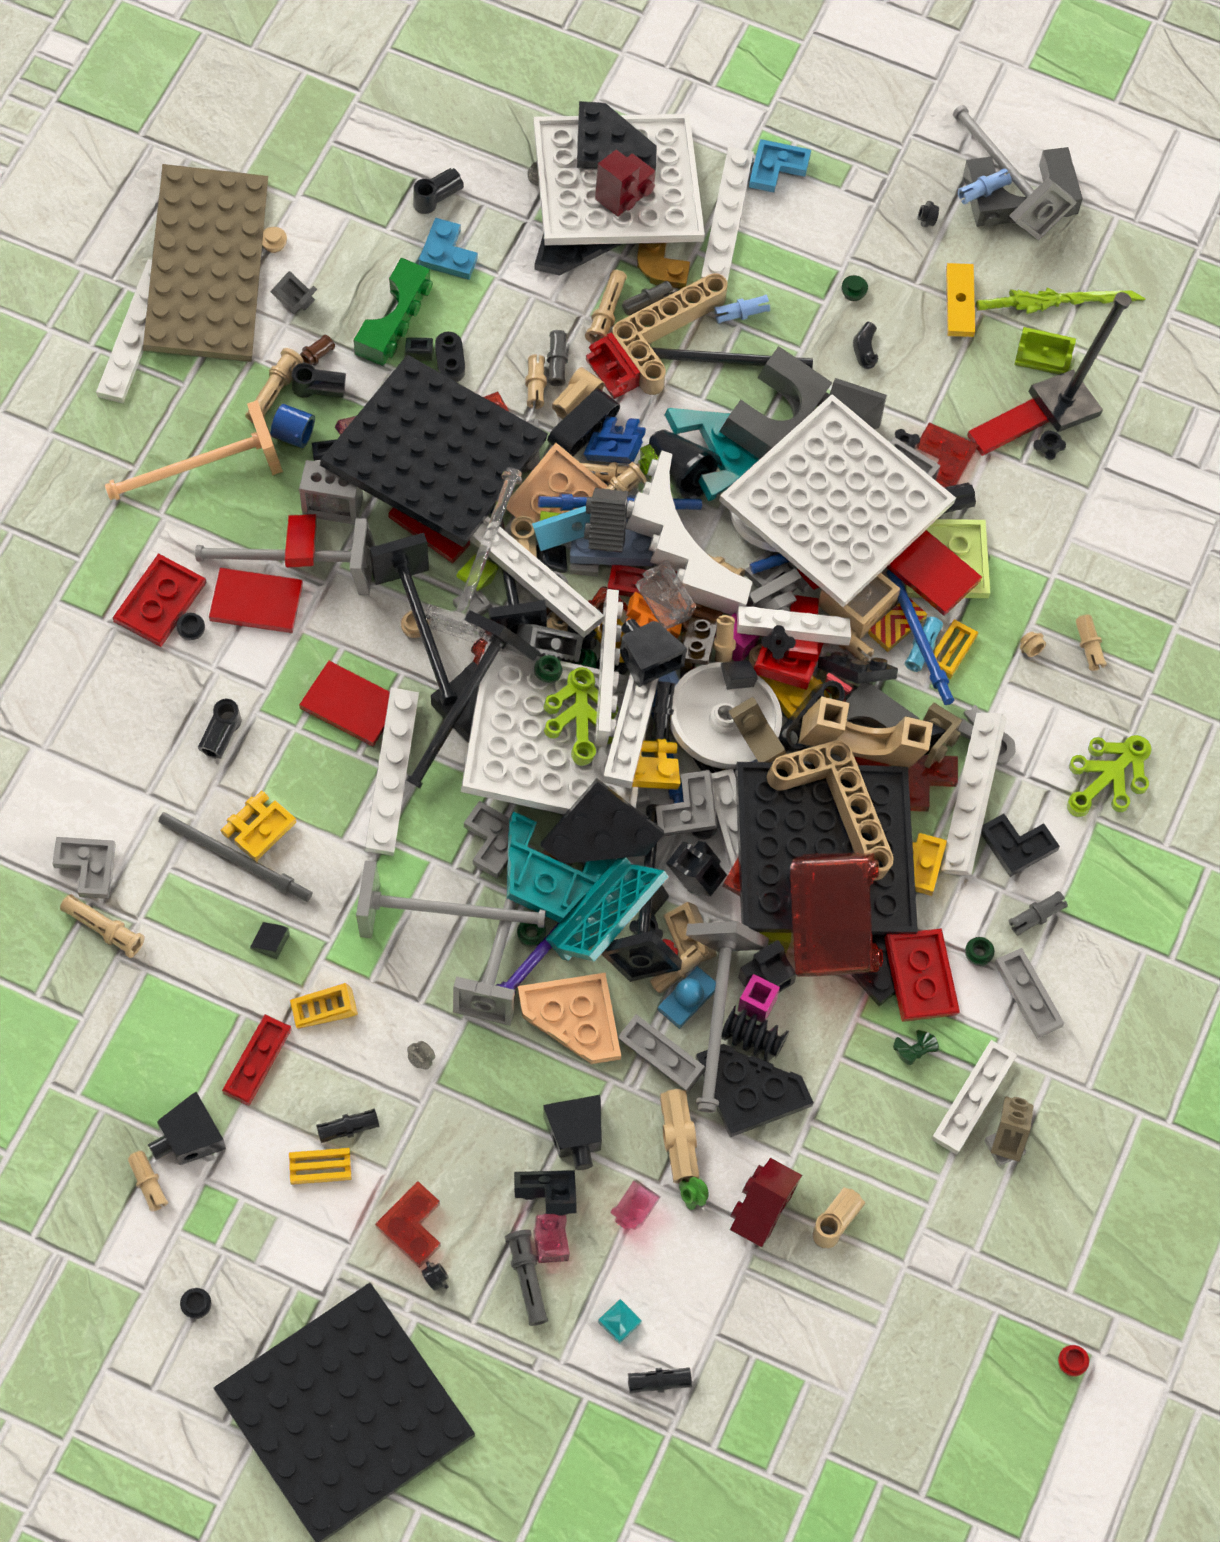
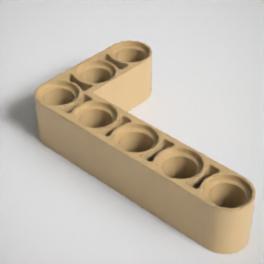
[613,273,727,395]
[767,740,894,880]

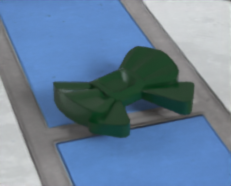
[893,1030,939,1065]

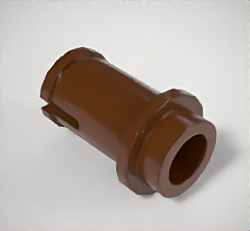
[300,334,335,366]

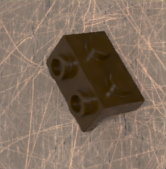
[679,617,717,679]

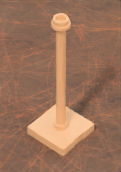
[105,400,283,500]

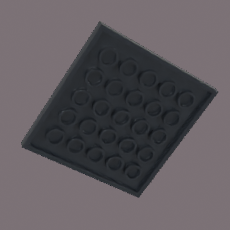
[320,355,548,547]
[735,762,918,935]
[213,1282,475,1542]

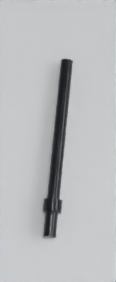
[652,348,813,368]

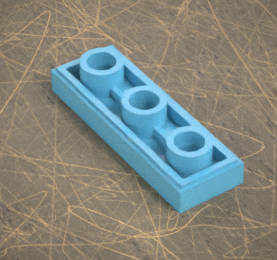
[532,506,591,551]

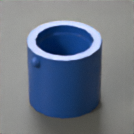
[270,404,315,448]

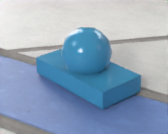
[658,966,716,1029]

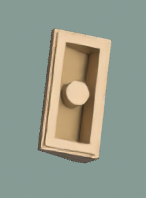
[663,902,717,962]

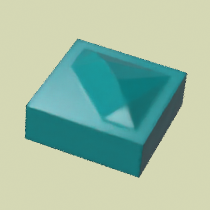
[598,1299,642,1344]

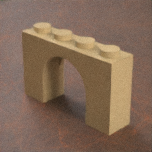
[799,696,933,769]

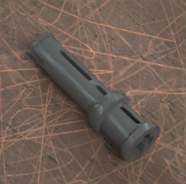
[504,1230,548,1326]

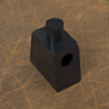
[620,619,687,687]
[147,1092,226,1165]
[543,1095,602,1170]

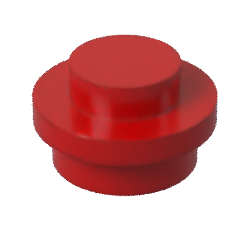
[1058,1345,1089,1377]

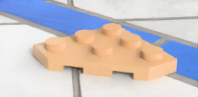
[503,443,608,522]
[518,973,621,1064]

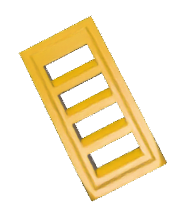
[290,983,358,1029]

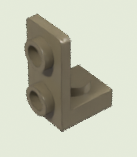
[728,697,786,763]
[923,703,963,768]
[991,1096,1034,1162]

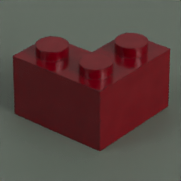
[595,150,656,217]
[730,1158,802,1248]

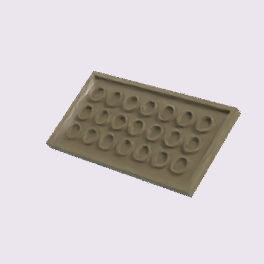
[143,164,268,362]

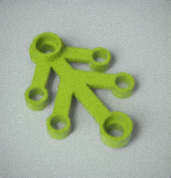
[543,667,619,766]
[1067,735,1151,817]

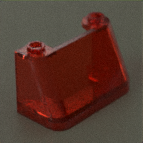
[791,853,883,977]

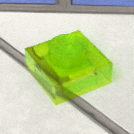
[638,444,658,479]

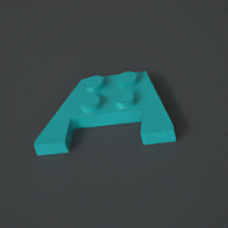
[664,408,760,501]
[507,811,616,923]

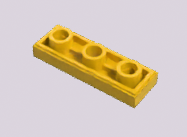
[946,263,975,337]

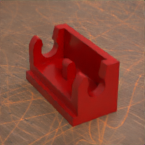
[586,332,640,399]

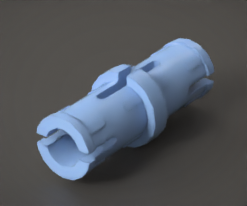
[958,168,1012,204]
[714,294,770,324]

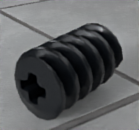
[721,1005,789,1062]

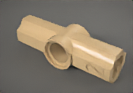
[660,1089,699,1183]

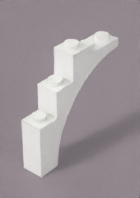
[626,451,753,615]

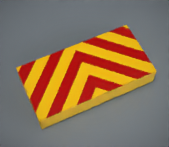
[868,598,928,652]

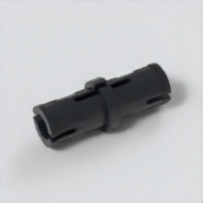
[650,681,676,741]
[316,1108,380,1144]
[628,1367,692,1394]

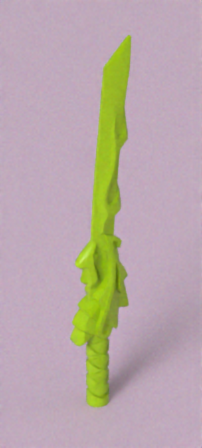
[976,288,1146,314]

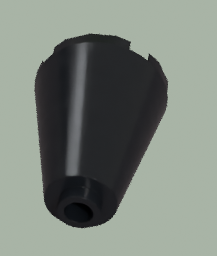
[648,429,722,499]

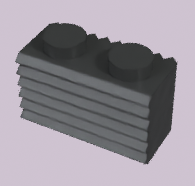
[584,488,628,552]
[517,624,583,662]

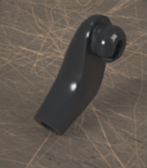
[853,321,879,369]

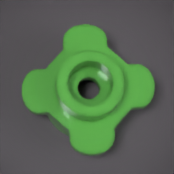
[679,1177,709,1210]

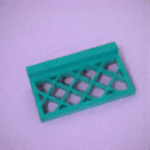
[546,857,669,962]

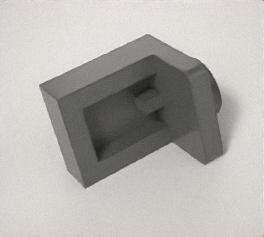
[270,271,317,314]

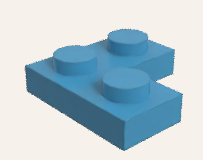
[749,139,811,193]
[419,218,478,280]

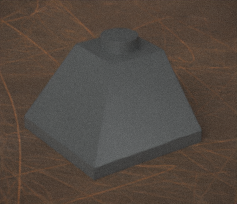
[829,378,887,429]

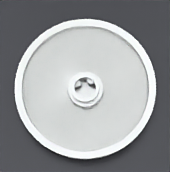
[670,662,782,769]

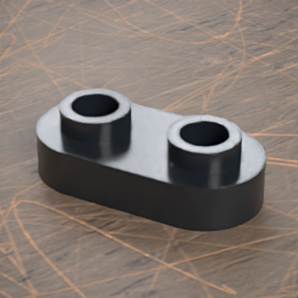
[435,331,465,382]

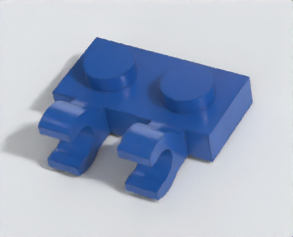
[583,417,646,464]

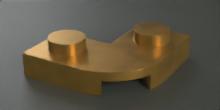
[637,243,690,289]

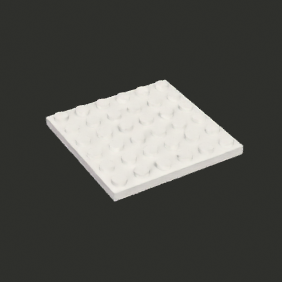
[533,114,705,245]
[719,395,956,607]
[461,644,645,815]

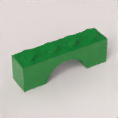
[353,258,433,366]

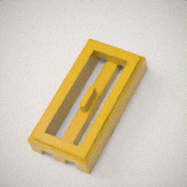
[926,619,979,679]
[289,1148,352,1185]

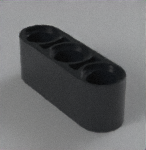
[547,388,621,456]
[778,681,845,752]

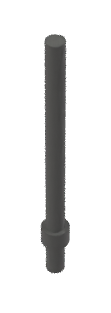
[158,812,313,902]

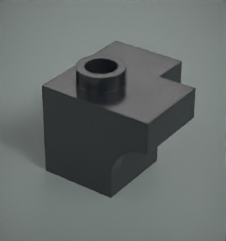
[666,841,727,897]
[738,940,797,993]

